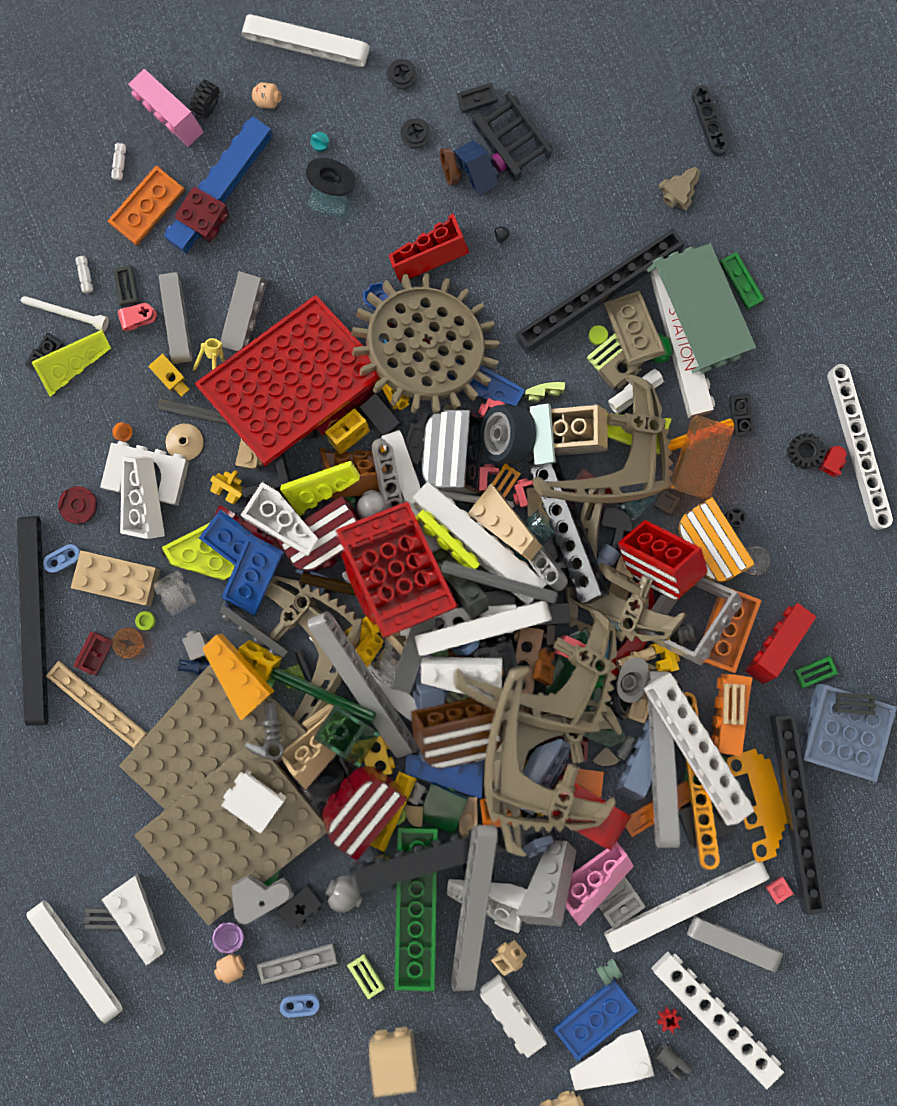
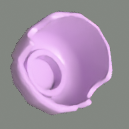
[212,923,245,953]

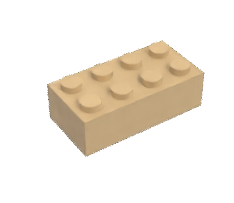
[71,550,160,607]

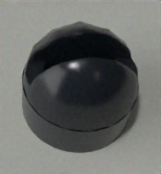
[494,226,509,243]

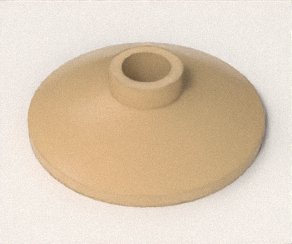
[166,423,204,461]

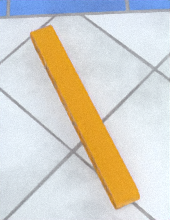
[678,692,719,870]

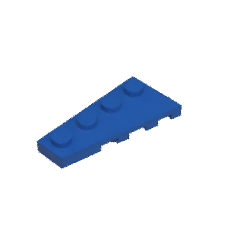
[447,359,525,406]
[405,754,484,798]

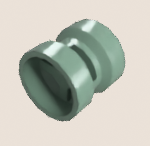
[596,958,623,986]

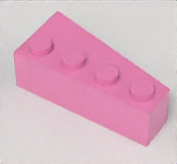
[128,69,204,147]
[566,842,634,926]

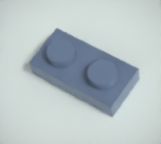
[521,835,554,858]

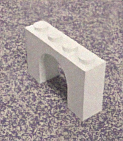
[100,441,189,506]

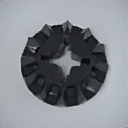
[387,59,417,89]
[401,118,431,148]
[609,689,629,720]

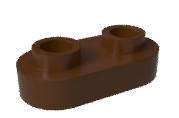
[439,148,461,185]

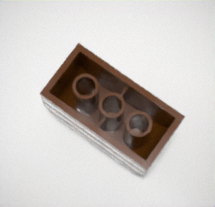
[411,698,501,769]

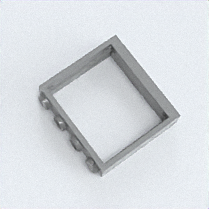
[638,577,742,665]

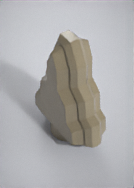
[658,167,701,210]

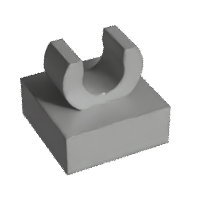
[408,781,429,805]

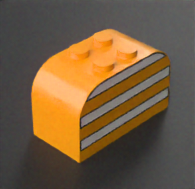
[679,497,754,583]

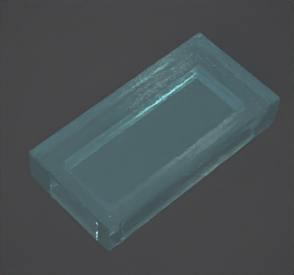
[307,188,349,217]

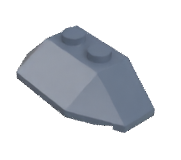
[520,739,570,815]

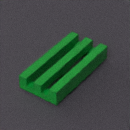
[794,656,838,688]

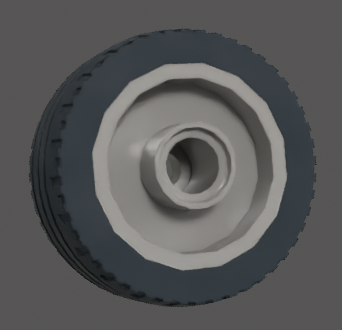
[480,405,536,464]

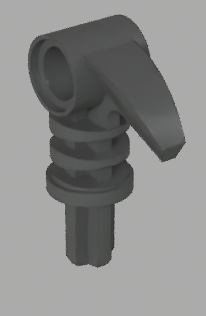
[244,702,283,761]

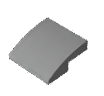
[598,877,646,929]

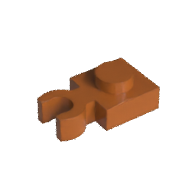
[533,648,555,685]

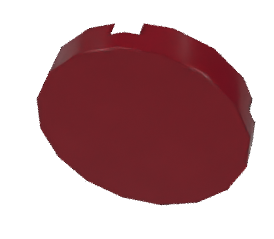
[58,486,98,524]

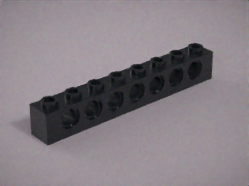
[528,454,610,604]

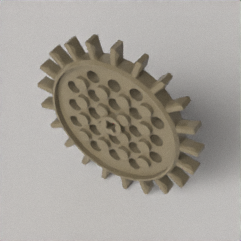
[351,273,499,414]

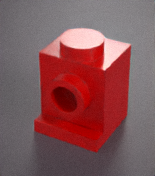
[818,446,847,478]

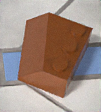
[319,448,388,499]

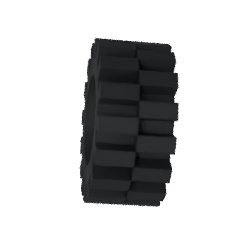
[189,80,221,118]
[787,433,825,469]

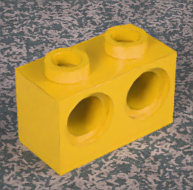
[325,408,370,455]
[238,639,282,681]
[359,735,395,775]

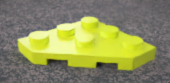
[162,523,235,581]

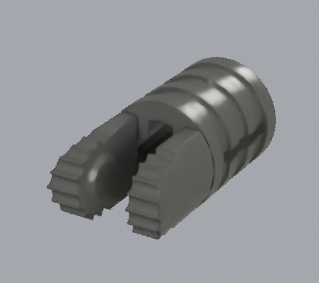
[654,1043,692,1081]

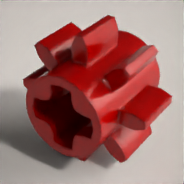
[656,1006,682,1033]

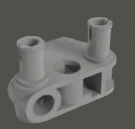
[232,874,294,924]

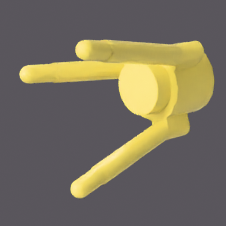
[193,338,225,371]

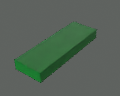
[719,252,765,310]

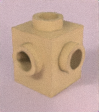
[491,940,527,976]

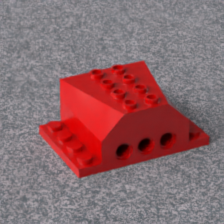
[335,501,457,639]

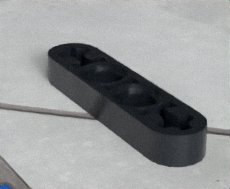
[692,85,728,156]

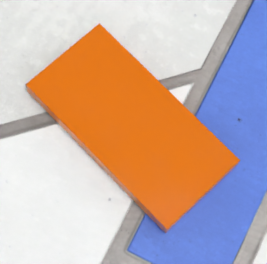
[108,165,186,246]

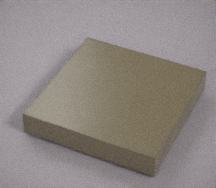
[599,562,644,596]

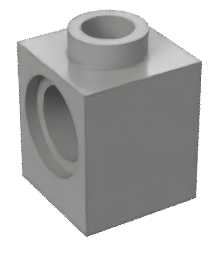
[182,630,208,661]

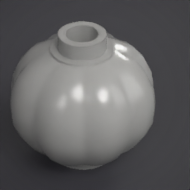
[357,490,392,520]
[325,875,363,913]

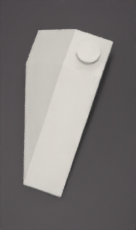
[241,483,318,556]
[447,879,527,933]
[570,1030,654,1090]

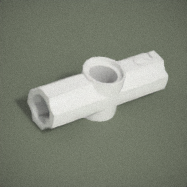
[608,369,664,414]

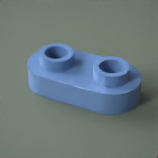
[43,544,80,573]
[451,640,480,655]
[280,994,320,1018]

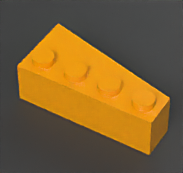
[202,633,275,720]

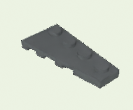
[220,600,288,657]

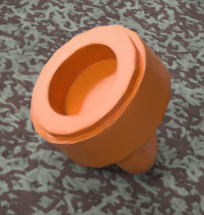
[112,422,133,442]

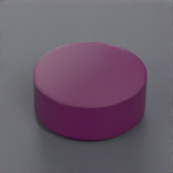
[491,153,506,173]

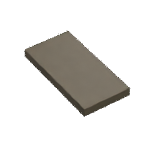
[604,290,665,367]

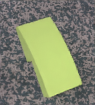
[525,382,565,402]

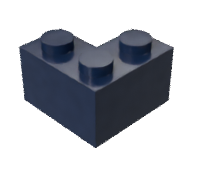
[454,140,499,196]

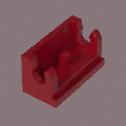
[73,631,114,676]

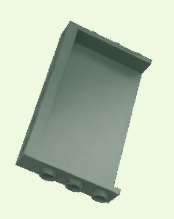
[647,243,756,374]

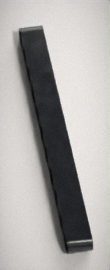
[17,516,49,726]

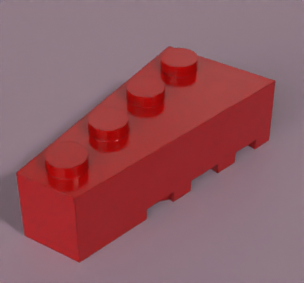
[388,213,470,283]
[744,603,816,684]

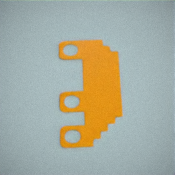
[727,749,787,863]

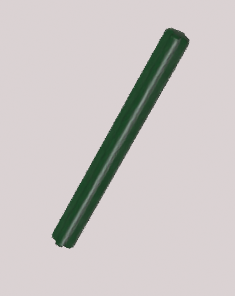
[271,668,376,722]

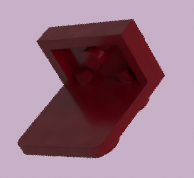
[175,187,229,243]

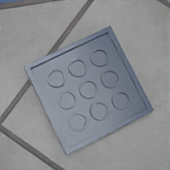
[800,684,897,782]

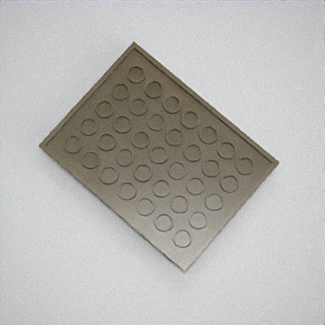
[119,664,307,810]
[134,738,327,926]

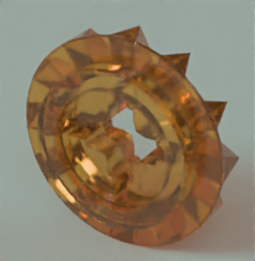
[112,628,144,658]

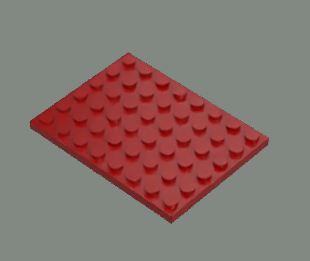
[195,295,381,466]

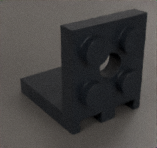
[242,453,291,501]
[473,633,523,690]

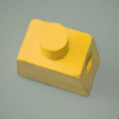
[148,354,190,397]

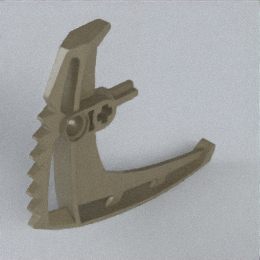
[533,375,673,503]
[565,488,686,642]
[265,576,363,730]
[454,609,617,733]
[485,666,615,832]
[494,692,622,856]

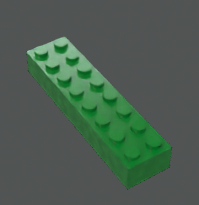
[395,826,438,991]

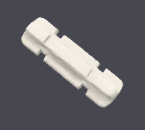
[111,143,126,181]
[76,256,93,293]

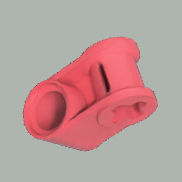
[118,303,157,331]

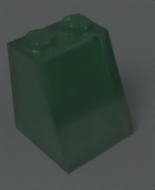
[313,705,380,767]

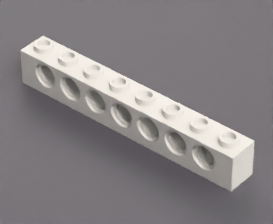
[644,673,754,825]
[651,952,784,1089]

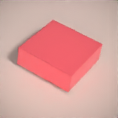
[765,876,793,904]

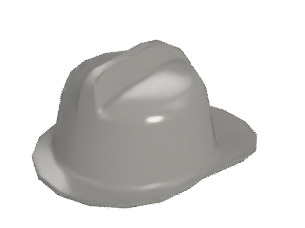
[615,657,648,703]

